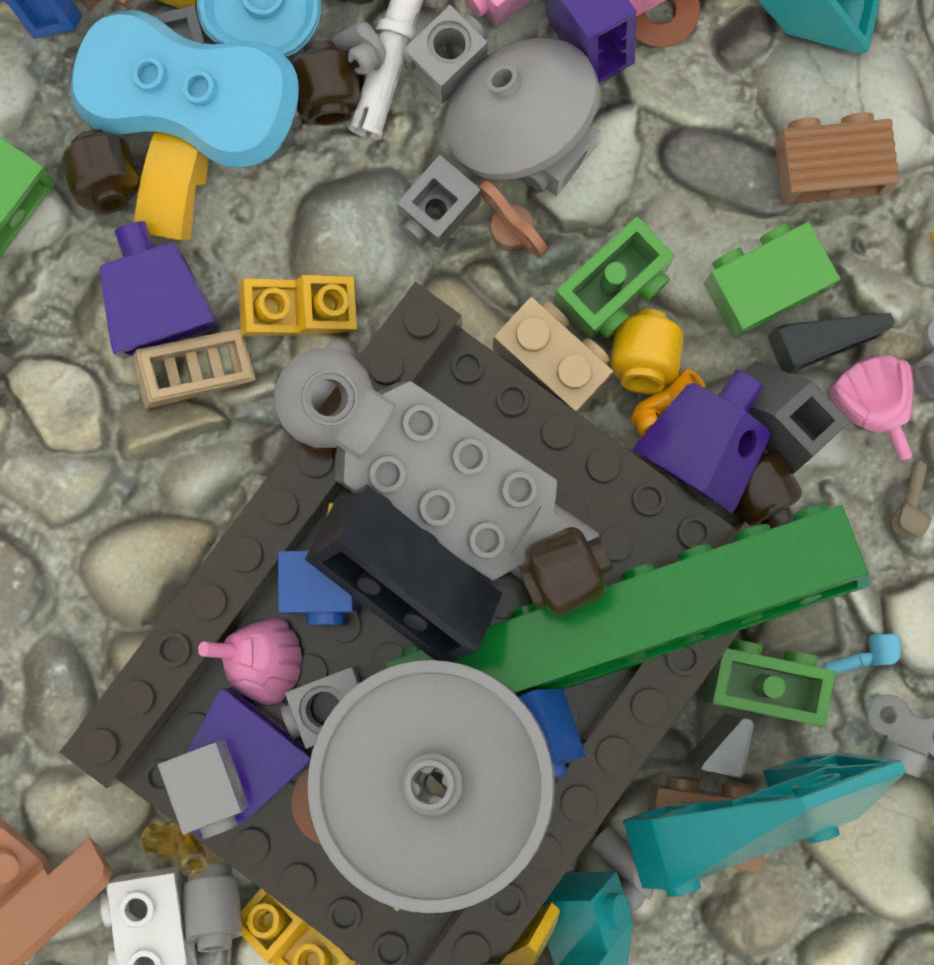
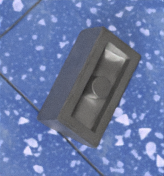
[685,713,754,778]

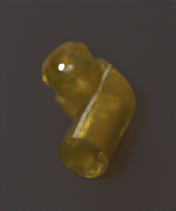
[141,821,208,876]

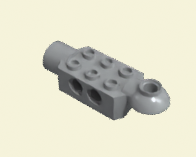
[275,348,599,581]

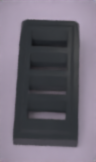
[768,313,895,373]

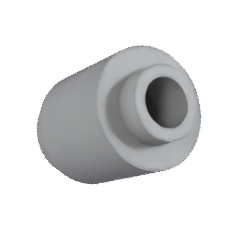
[182,863,243,952]

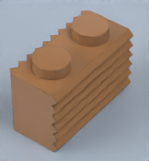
[775,112,900,205]

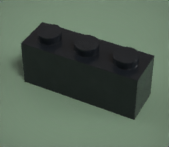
[305,484,502,662]

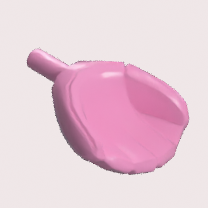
[829,355,914,461]
[198,618,302,707]

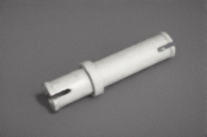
[348,0,424,140]

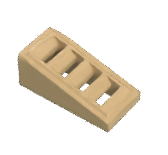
[133,329,255,409]

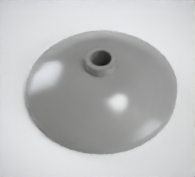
[445,38,599,180]

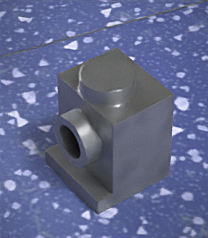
[397,155,481,249]

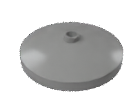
[308,660,555,913]

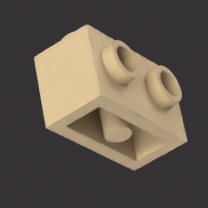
[492,297,613,413]

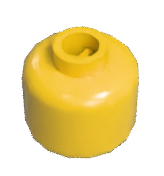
[610,309,684,394]

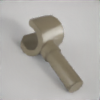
[890,462,932,542]

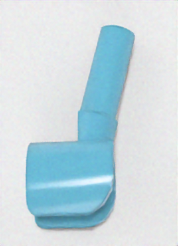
[824,634,901,675]

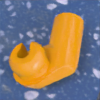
[631,368,706,437]

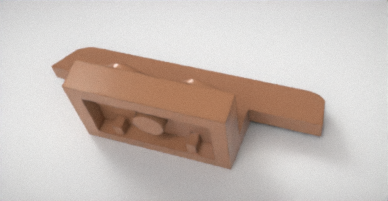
[0,817,111,965]

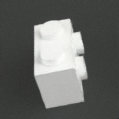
[100,865,197,965]

